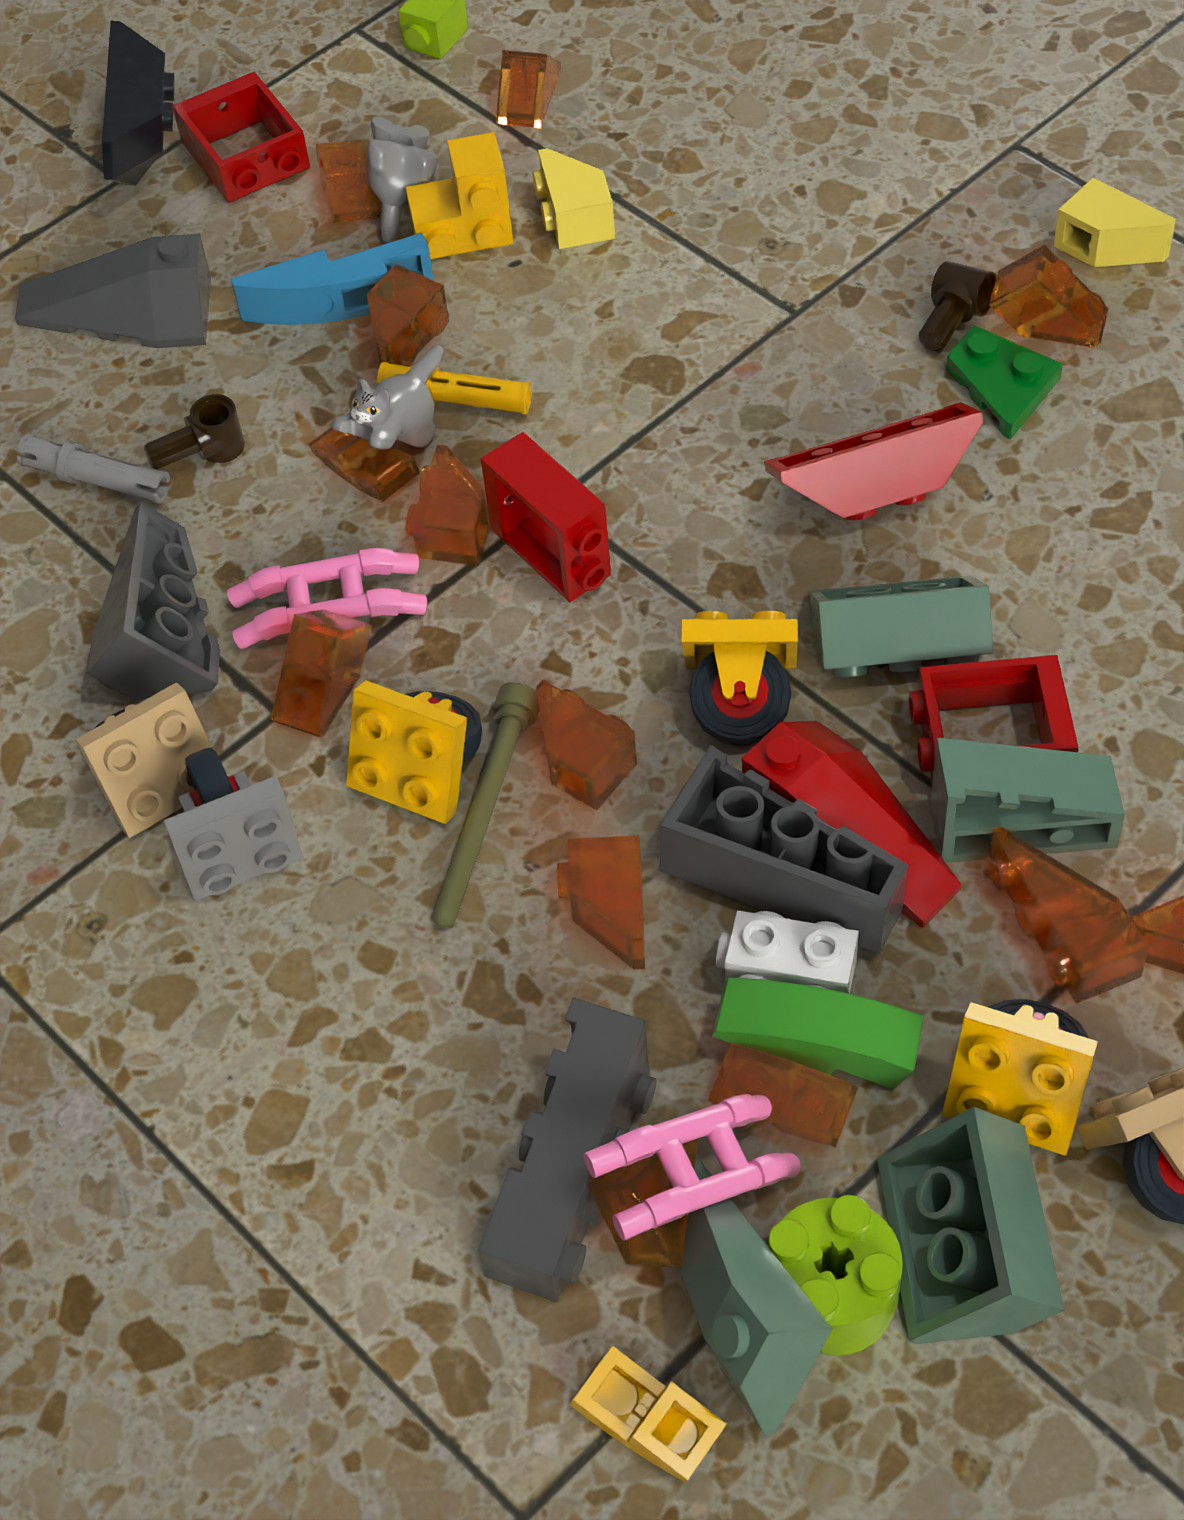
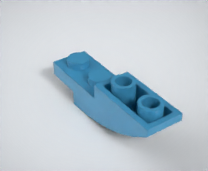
[231,233,434,325]

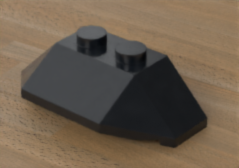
[102,20,175,186]

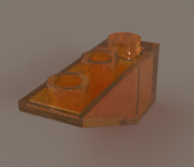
[986,827,1149,1004]

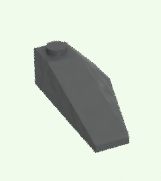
[15,234,211,348]
[86,502,220,699]

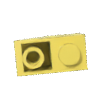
[532,148,615,249]
[1053,178,1176,267]

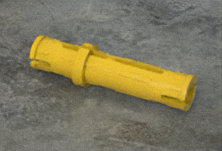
[377,362,532,415]

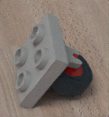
[163,747,303,901]

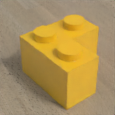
[405,132,514,259]

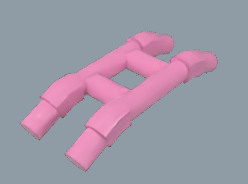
[227,548,427,649]
[583,1094,801,1241]

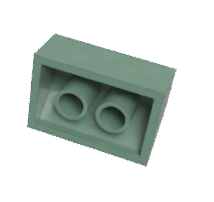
[808,576,994,677]
[877,1107,1064,1344]

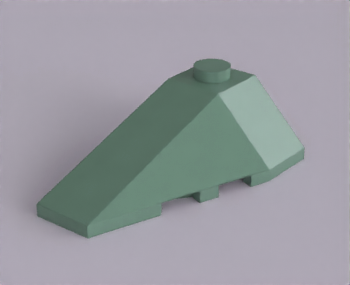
[660,1149,832,1435]

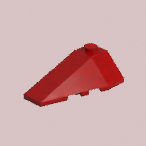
[742,721,961,928]

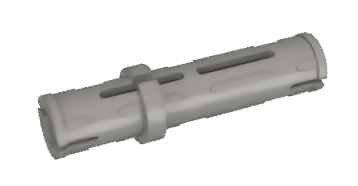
[17,434,170,504]

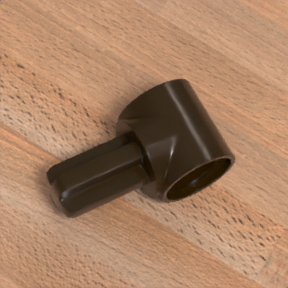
[919,261,997,351]
[144,394,245,469]

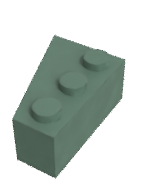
[930,738,1125,863]

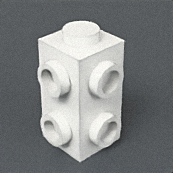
[716,910,859,994]

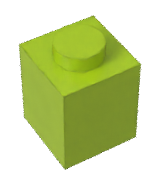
[398,0,469,59]

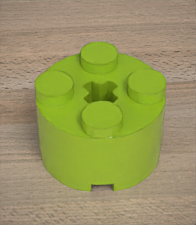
[768,1195,902,1356]

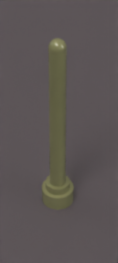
[433,682,542,928]

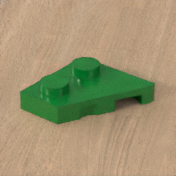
[946,325,1063,439]

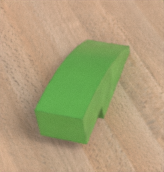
[712,977,924,1090]

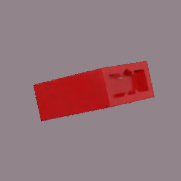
[173,71,310,203]
[480,432,611,603]
[909,655,1079,782]

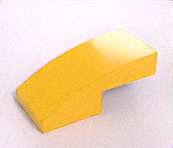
[570,1345,727,1483]

